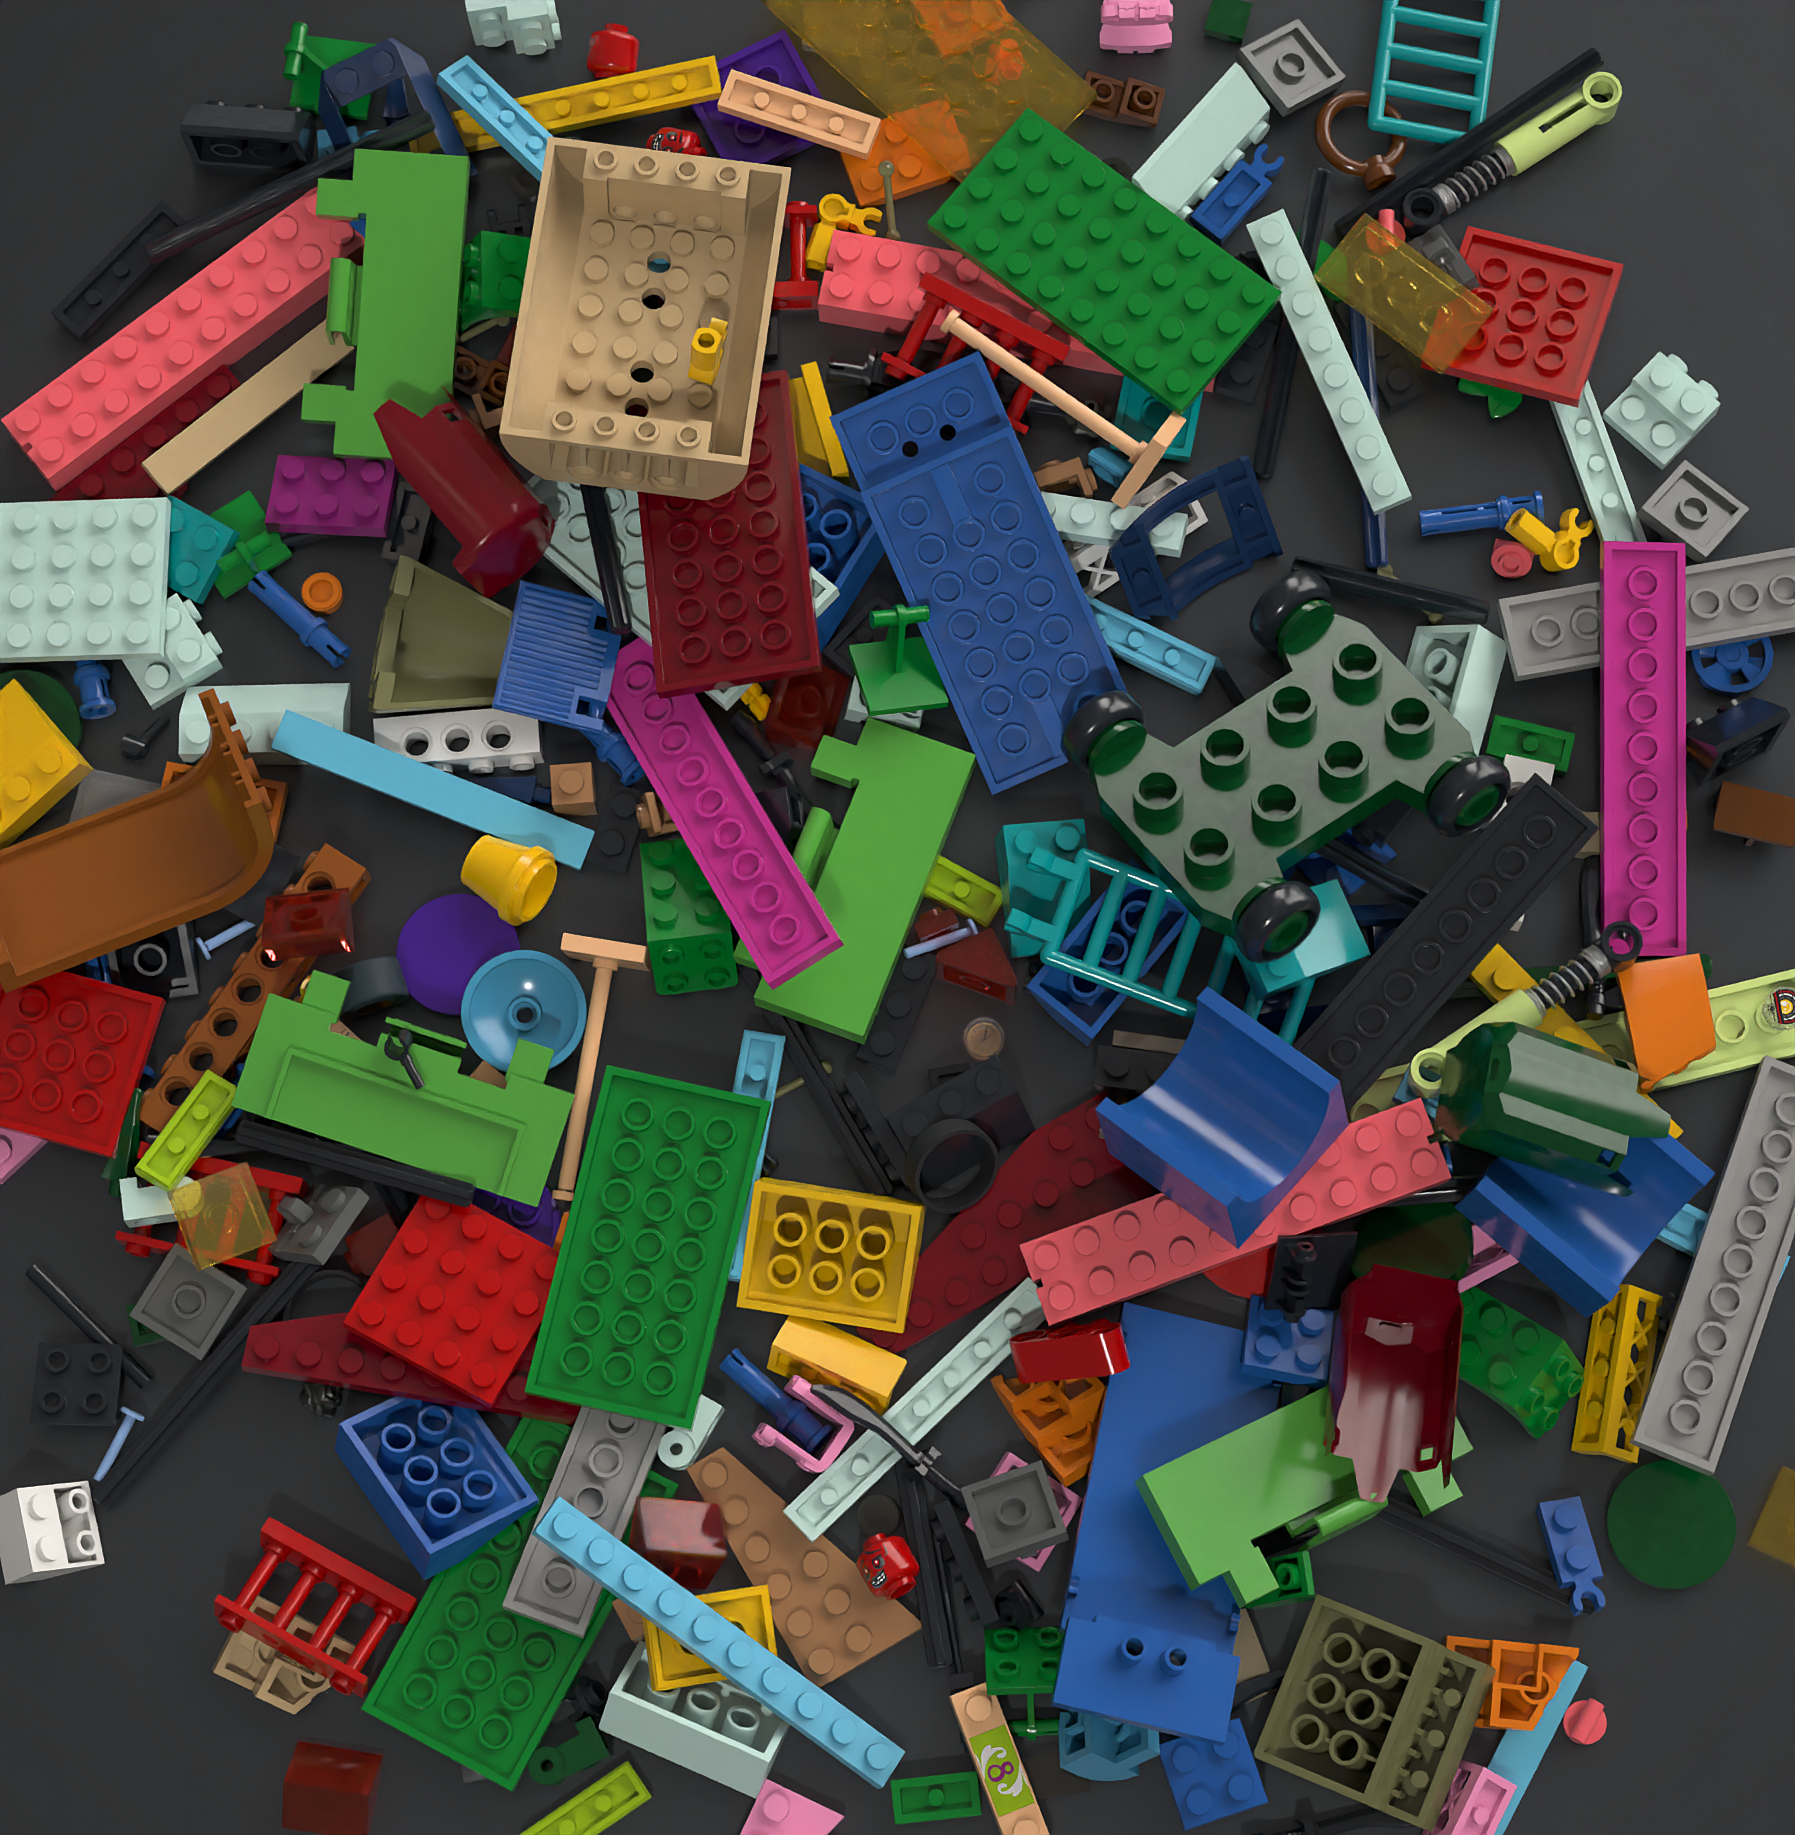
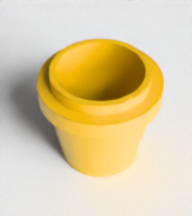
[461,835,557,926]

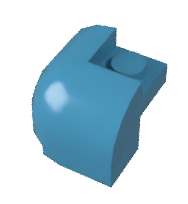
[1058,1710,1160,1781]

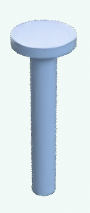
[903,919,979,959]
[195,920,256,960]
[93,1406,145,1482]

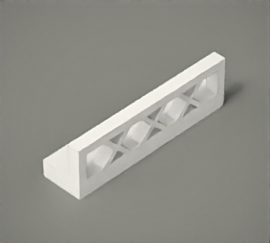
[1063,471,1208,597]

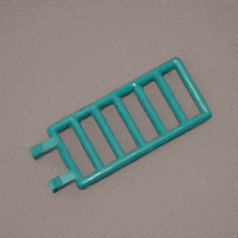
[1367,0,1501,145]
[1003,846,1316,1046]

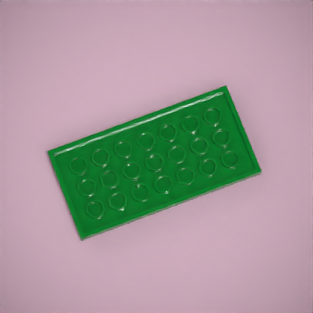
[927,107,1282,416]
[524,1065,771,1432]
[361,1417,679,1792]

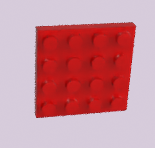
[1421,226,1624,408]
[0,971,166,1160]
[343,1196,559,1409]

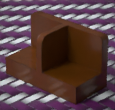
[1712,781,1795,848]

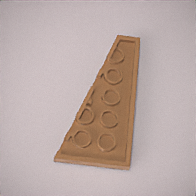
[686,1447,922,1689]

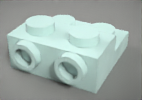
[465,0,562,55]
[1602,351,1721,470]
[122,593,223,710]

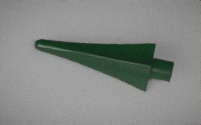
[100,1088,143,1197]

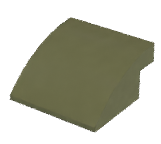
[1253,1594,1496,1833]

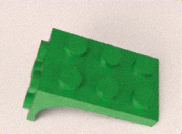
[458,230,531,332]
[640,838,739,995]
[1459,1286,1585,1439]

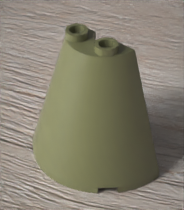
[368,555,513,714]

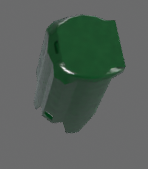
[1433,1021,1671,1197]

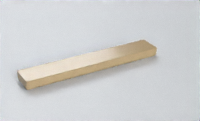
[141,320,354,497]

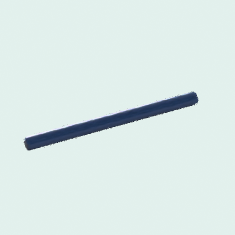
[1346,253,1389,569]

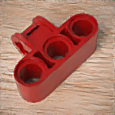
[1008,1318,1131,1383]

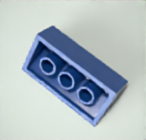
[1026,859,1189,1047]

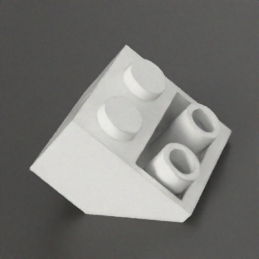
[0,1481,105,1584]

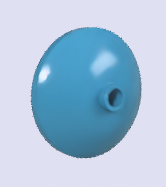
[461,950,587,1073]

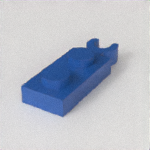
[1190,143,1284,246]
[1535,1496,1605,1616]

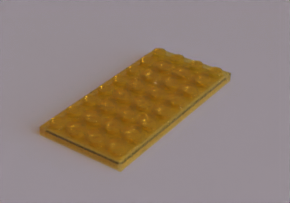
[761,0,1097,183]

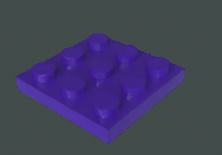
[690,29,824,165]

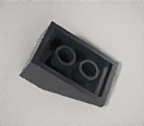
[1686,697,1792,787]
[107,920,200,999]

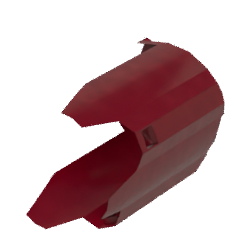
[373,385,555,599]
[1323,1263,1464,1503]

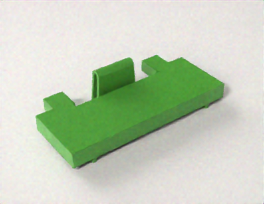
[301,149,470,460]
[733,717,976,1045]
[231,970,576,1207]
[1135,1358,1473,1608]

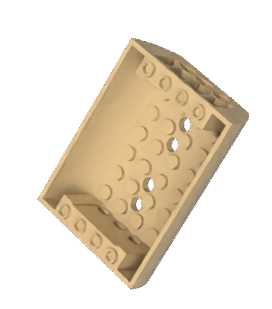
[499,136,791,500]

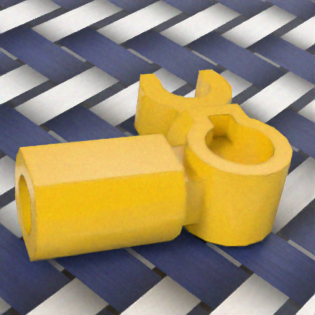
[805,193,883,272]
[688,317,728,386]
[1504,508,1594,572]

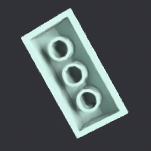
[1132,62,1270,223]
[1405,624,1507,756]
[179,683,351,766]
[598,1641,790,1798]

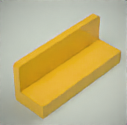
[790,361,850,486]
[767,1315,907,1416]

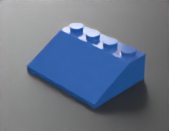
[799,463,885,654]
[335,1396,539,1580]

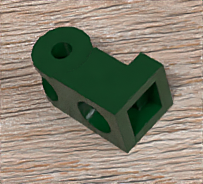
[528,1716,614,1786]

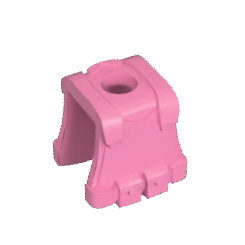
[1099,0,1173,53]
[751,1375,854,1474]

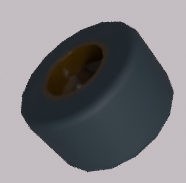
[332,956,409,1020]

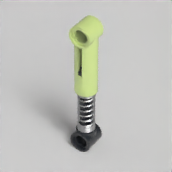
[1400,72,1622,239]
[1407,921,1643,1099]

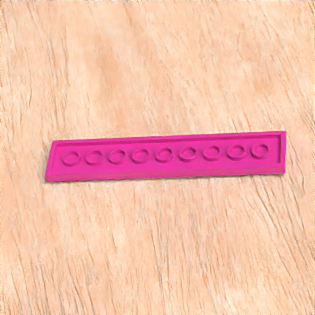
[1600,541,1686,957]
[606,637,844,990]

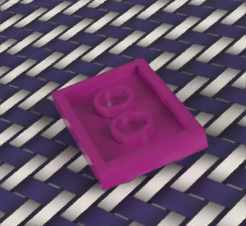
[265,455,399,537]

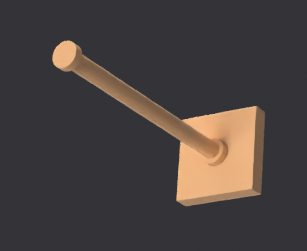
[940,309,1187,509]
[551,933,652,1202]

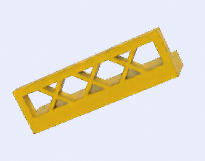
[1571,1284,1663,1463]

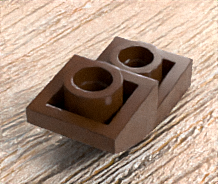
[1074,70,1166,127]
[454,345,510,409]

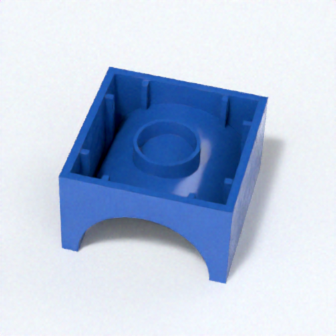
[1095,986,1349,1249]
[1455,1134,1715,1318]

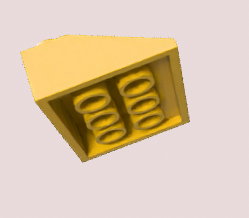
[0,679,94,850]
[736,1177,927,1334]

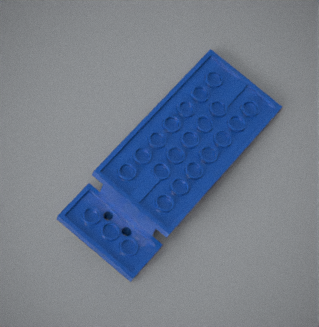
[829,351,1128,795]
[1050,1302,1282,1746]

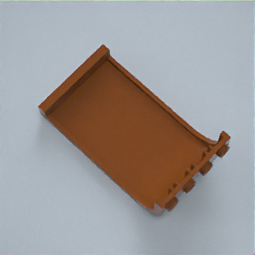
[0,688,274,993]

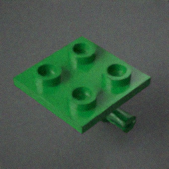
[282,22,376,120]
[209,490,293,599]
[848,604,949,716]
[984,1626,1064,1741]

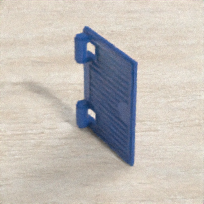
[492,580,621,736]

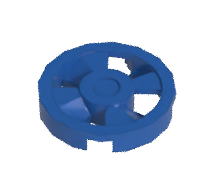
[1689,637,1774,697]

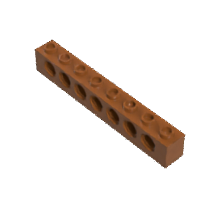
[140,843,372,1134]

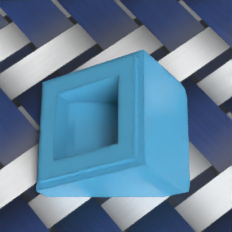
[1088,446,1134,489]

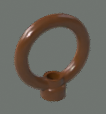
[1315,90,1408,191]

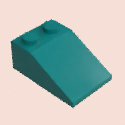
[994,819,1091,958]
[1228,879,1371,1002]

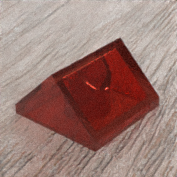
[764,664,850,754]
[261,888,355,961]
[935,927,1017,1006]
[629,1496,727,1589]
[282,1741,384,1835]

